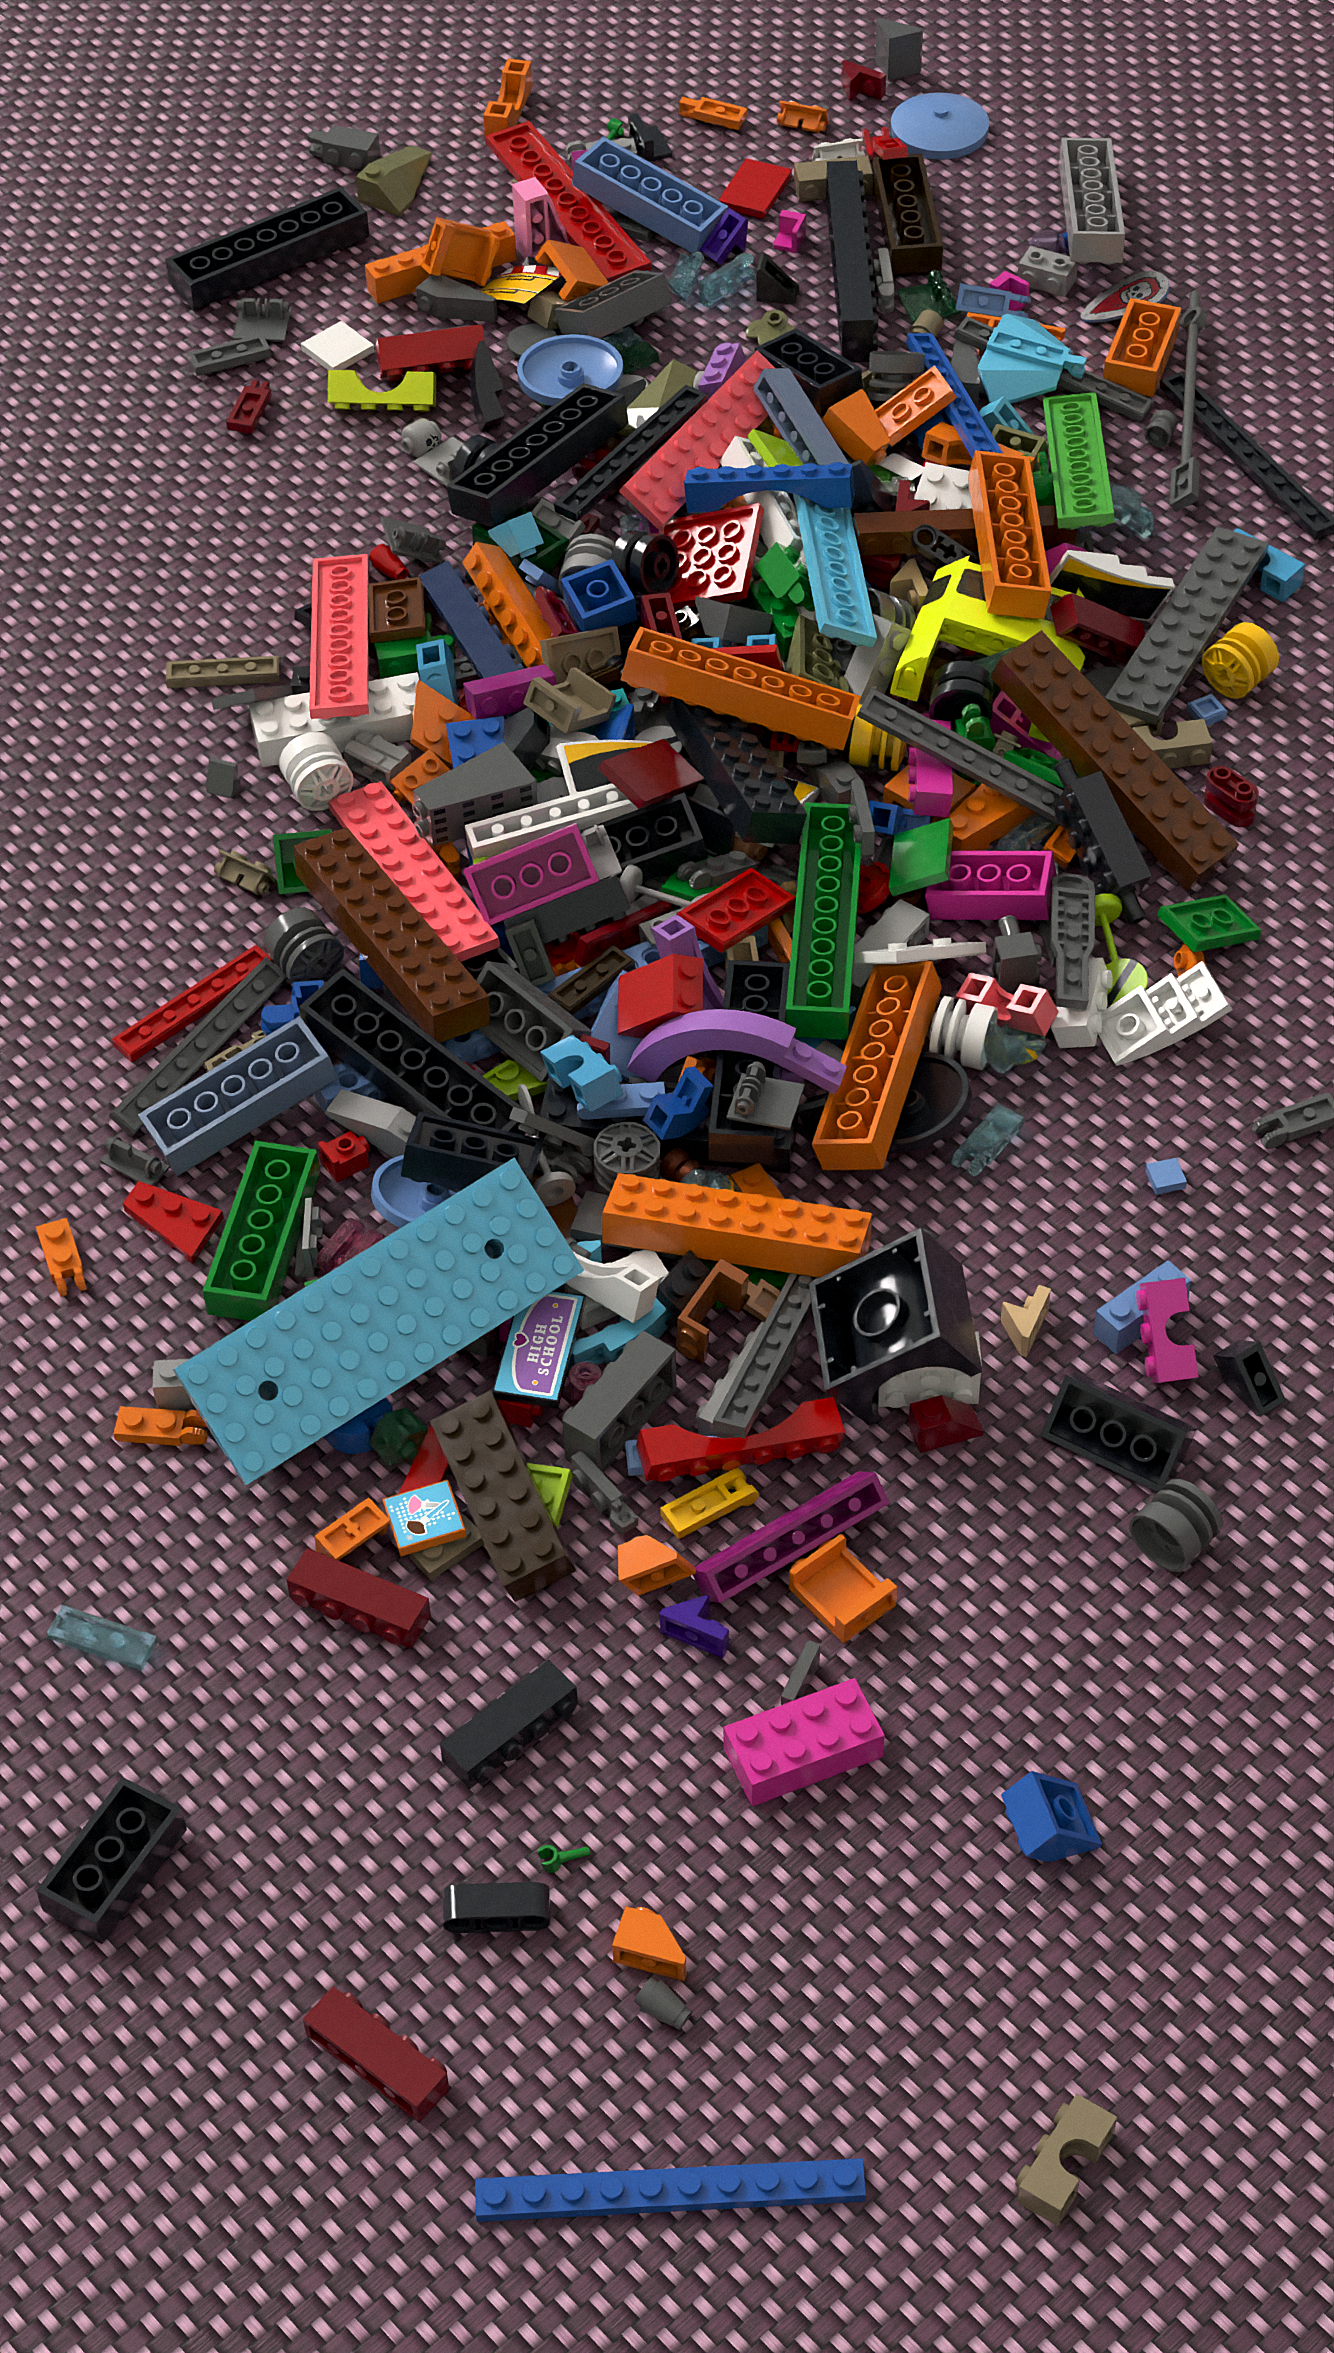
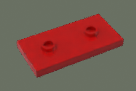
[677,868,796,953]

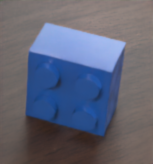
[561,559,638,632]

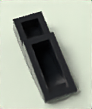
[470,340,505,431]

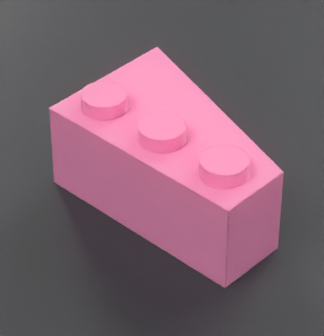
[512,177,570,260]

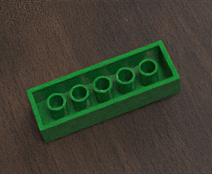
[203,1141,320,1321]

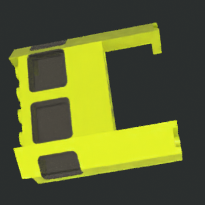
[890,555,1089,743]

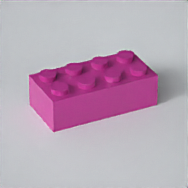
[463,823,599,926]
[925,851,1057,920]
[723,1678,885,1807]

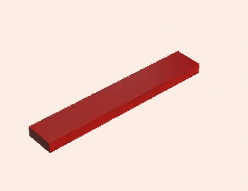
[112,945,275,1063]

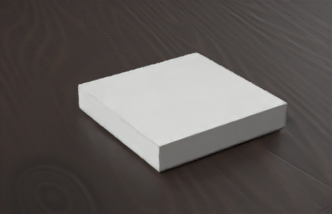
[301,321,375,370]

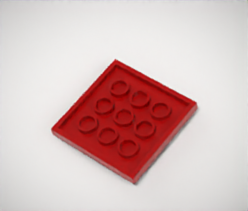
[659,503,764,610]

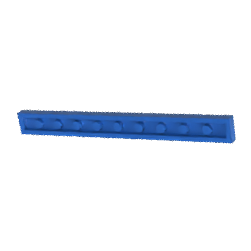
[906,333,1003,459]
[475,2158,866,2222]

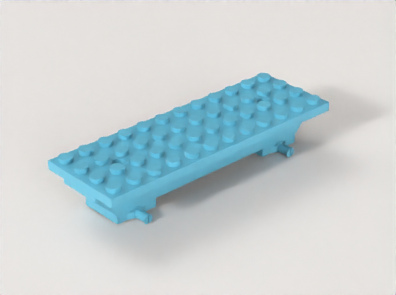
[173,1158,584,1485]

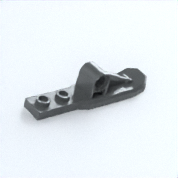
[1051,873,1095,1010]

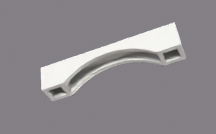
[566,1252,660,1323]

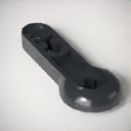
[911,524,986,601]

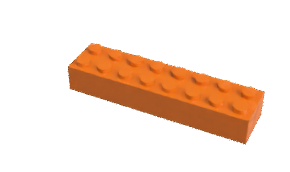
[968,450,1052,619]
[620,627,861,750]
[812,961,942,1170]
[602,1173,872,1278]

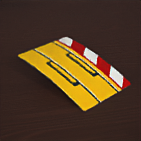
[479,265,562,304]

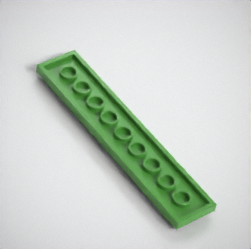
[1043,392,1115,530]

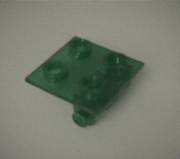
[896,270,961,323]

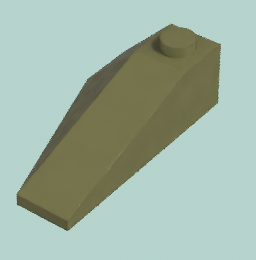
[356,145,432,216]

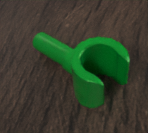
[607,118,624,140]
[538,1845,590,1873]

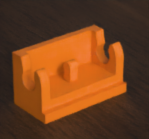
[314,1497,390,1561]

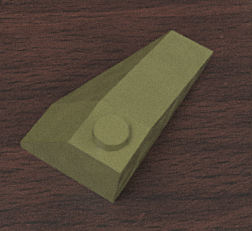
[618,359,697,445]
[784,614,849,692]

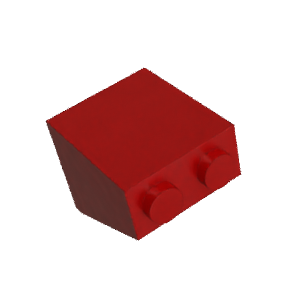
[617,953,703,1039]

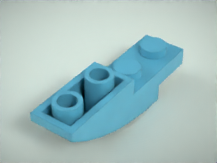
[570,1297,672,1375]

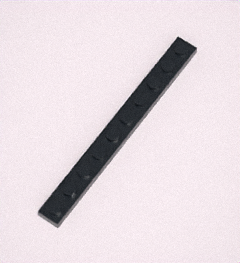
[1160,371,1334,540]

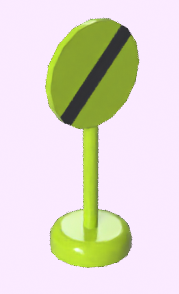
[1095,894,1148,1007]

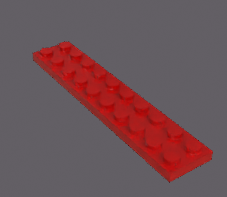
[486,121,651,282]

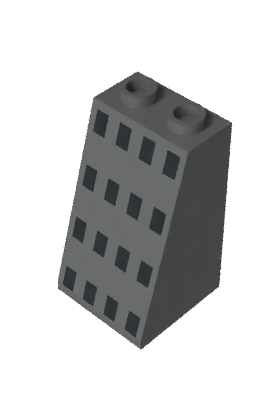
[412,742,538,846]

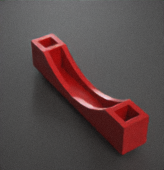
[636,1397,845,1482]

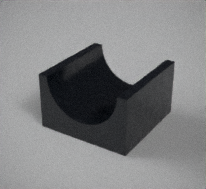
[809,1228,982,1426]

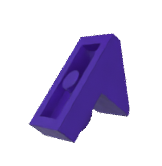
[700,208,748,265]
[659,1595,729,1658]

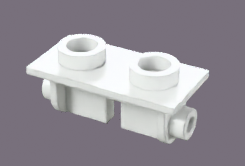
[812,138,865,161]

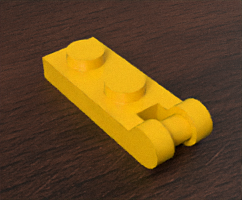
[660,1468,759,1539]

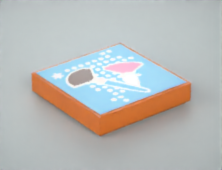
[382,1480,467,1557]

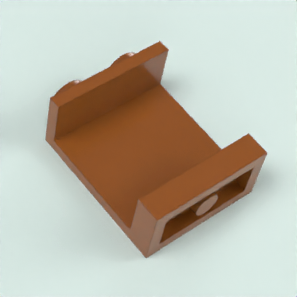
[676,1259,749,1363]

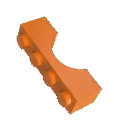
[483,58,533,140]
[921,422,1036,472]

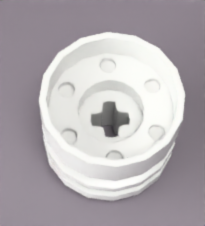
[279,732,354,811]
[929,995,998,1070]

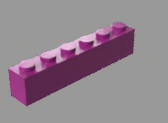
[693,1471,890,1603]

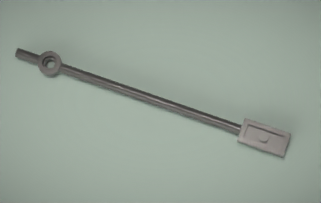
[1170,291,1207,512]

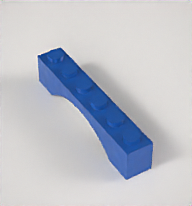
[684,462,855,513]

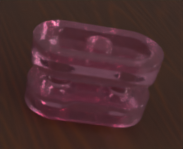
[316,1218,385,1273]

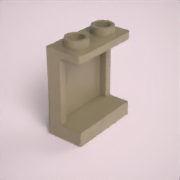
[523,667,616,734]

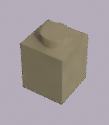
[527,291,568,329]

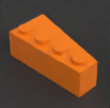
[946,780,1053,851]

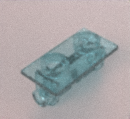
[667,252,705,302]

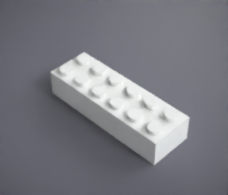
[248,672,419,767]

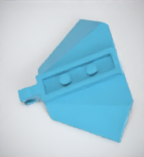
[977,314,1087,404]

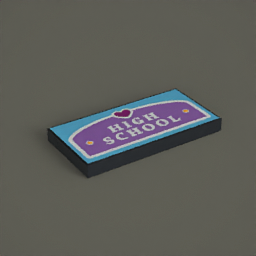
[492,1291,586,1409]

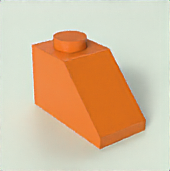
[618,1534,696,1596]
[612,1906,687,1981]

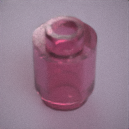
[569,1362,602,1405]

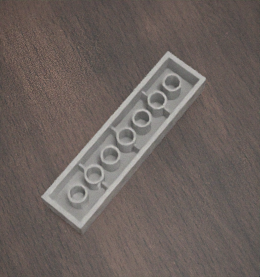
[1059,138,1125,265]

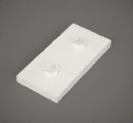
[854,938,986,964]

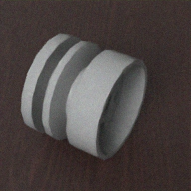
[558,533,616,596]

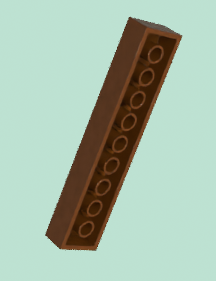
[990,630,1239,891]
[294,827,490,1043]

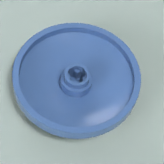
[891,93,989,160]
[517,334,623,406]
[371,1154,456,1228]

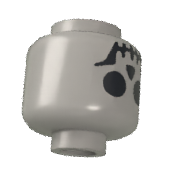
[401,418,442,458]

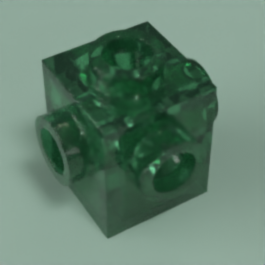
[369,1407,429,1465]

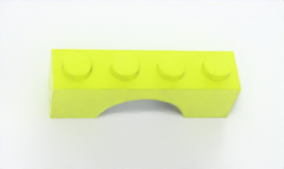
[328,370,436,412]

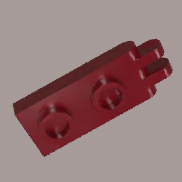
[226,380,271,434]
[535,586,579,638]

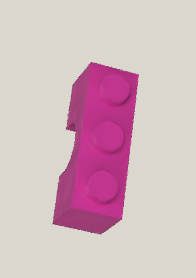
[1136,1278,1199,1383]

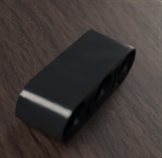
[443,1882,550,1933]

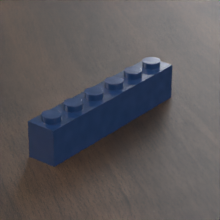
[419,560,524,679]

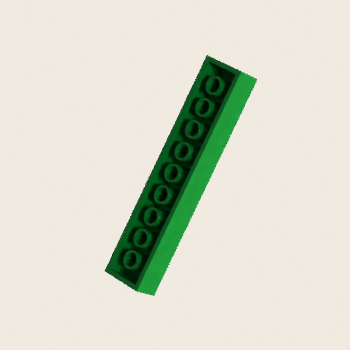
[786,802,862,1040]

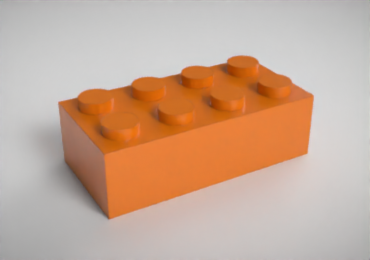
[1103,298,1181,397]

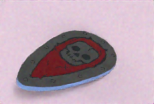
[1081,271,1170,323]

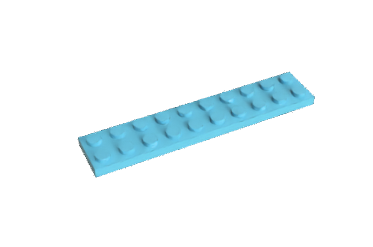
[793,494,877,648]

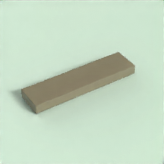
[166,656,280,688]

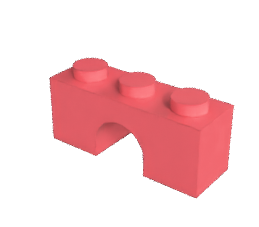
[955,973,1059,1036]

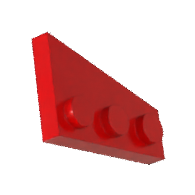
[123,1181,224,1264]

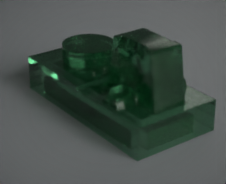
[613,341,659,375]

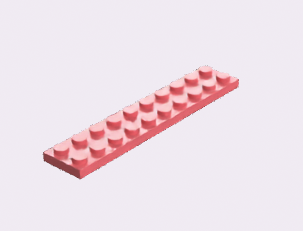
[619,351,775,530]
[309,554,369,720]
[328,781,500,962]

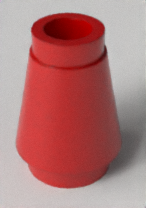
[369,544,409,580]

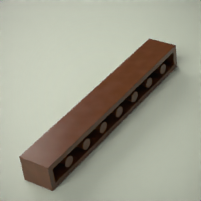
[853,505,1078,556]

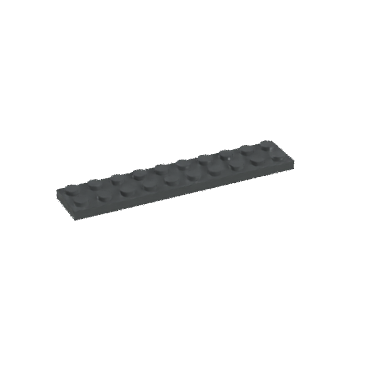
[1105,526,1269,724]

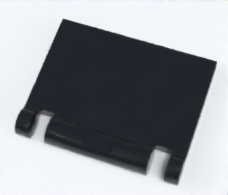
[677,792,736,857]

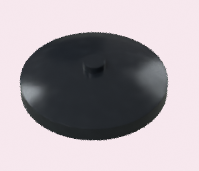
[888,1052,972,1153]

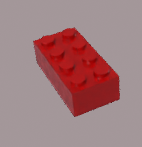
[376,324,485,381]

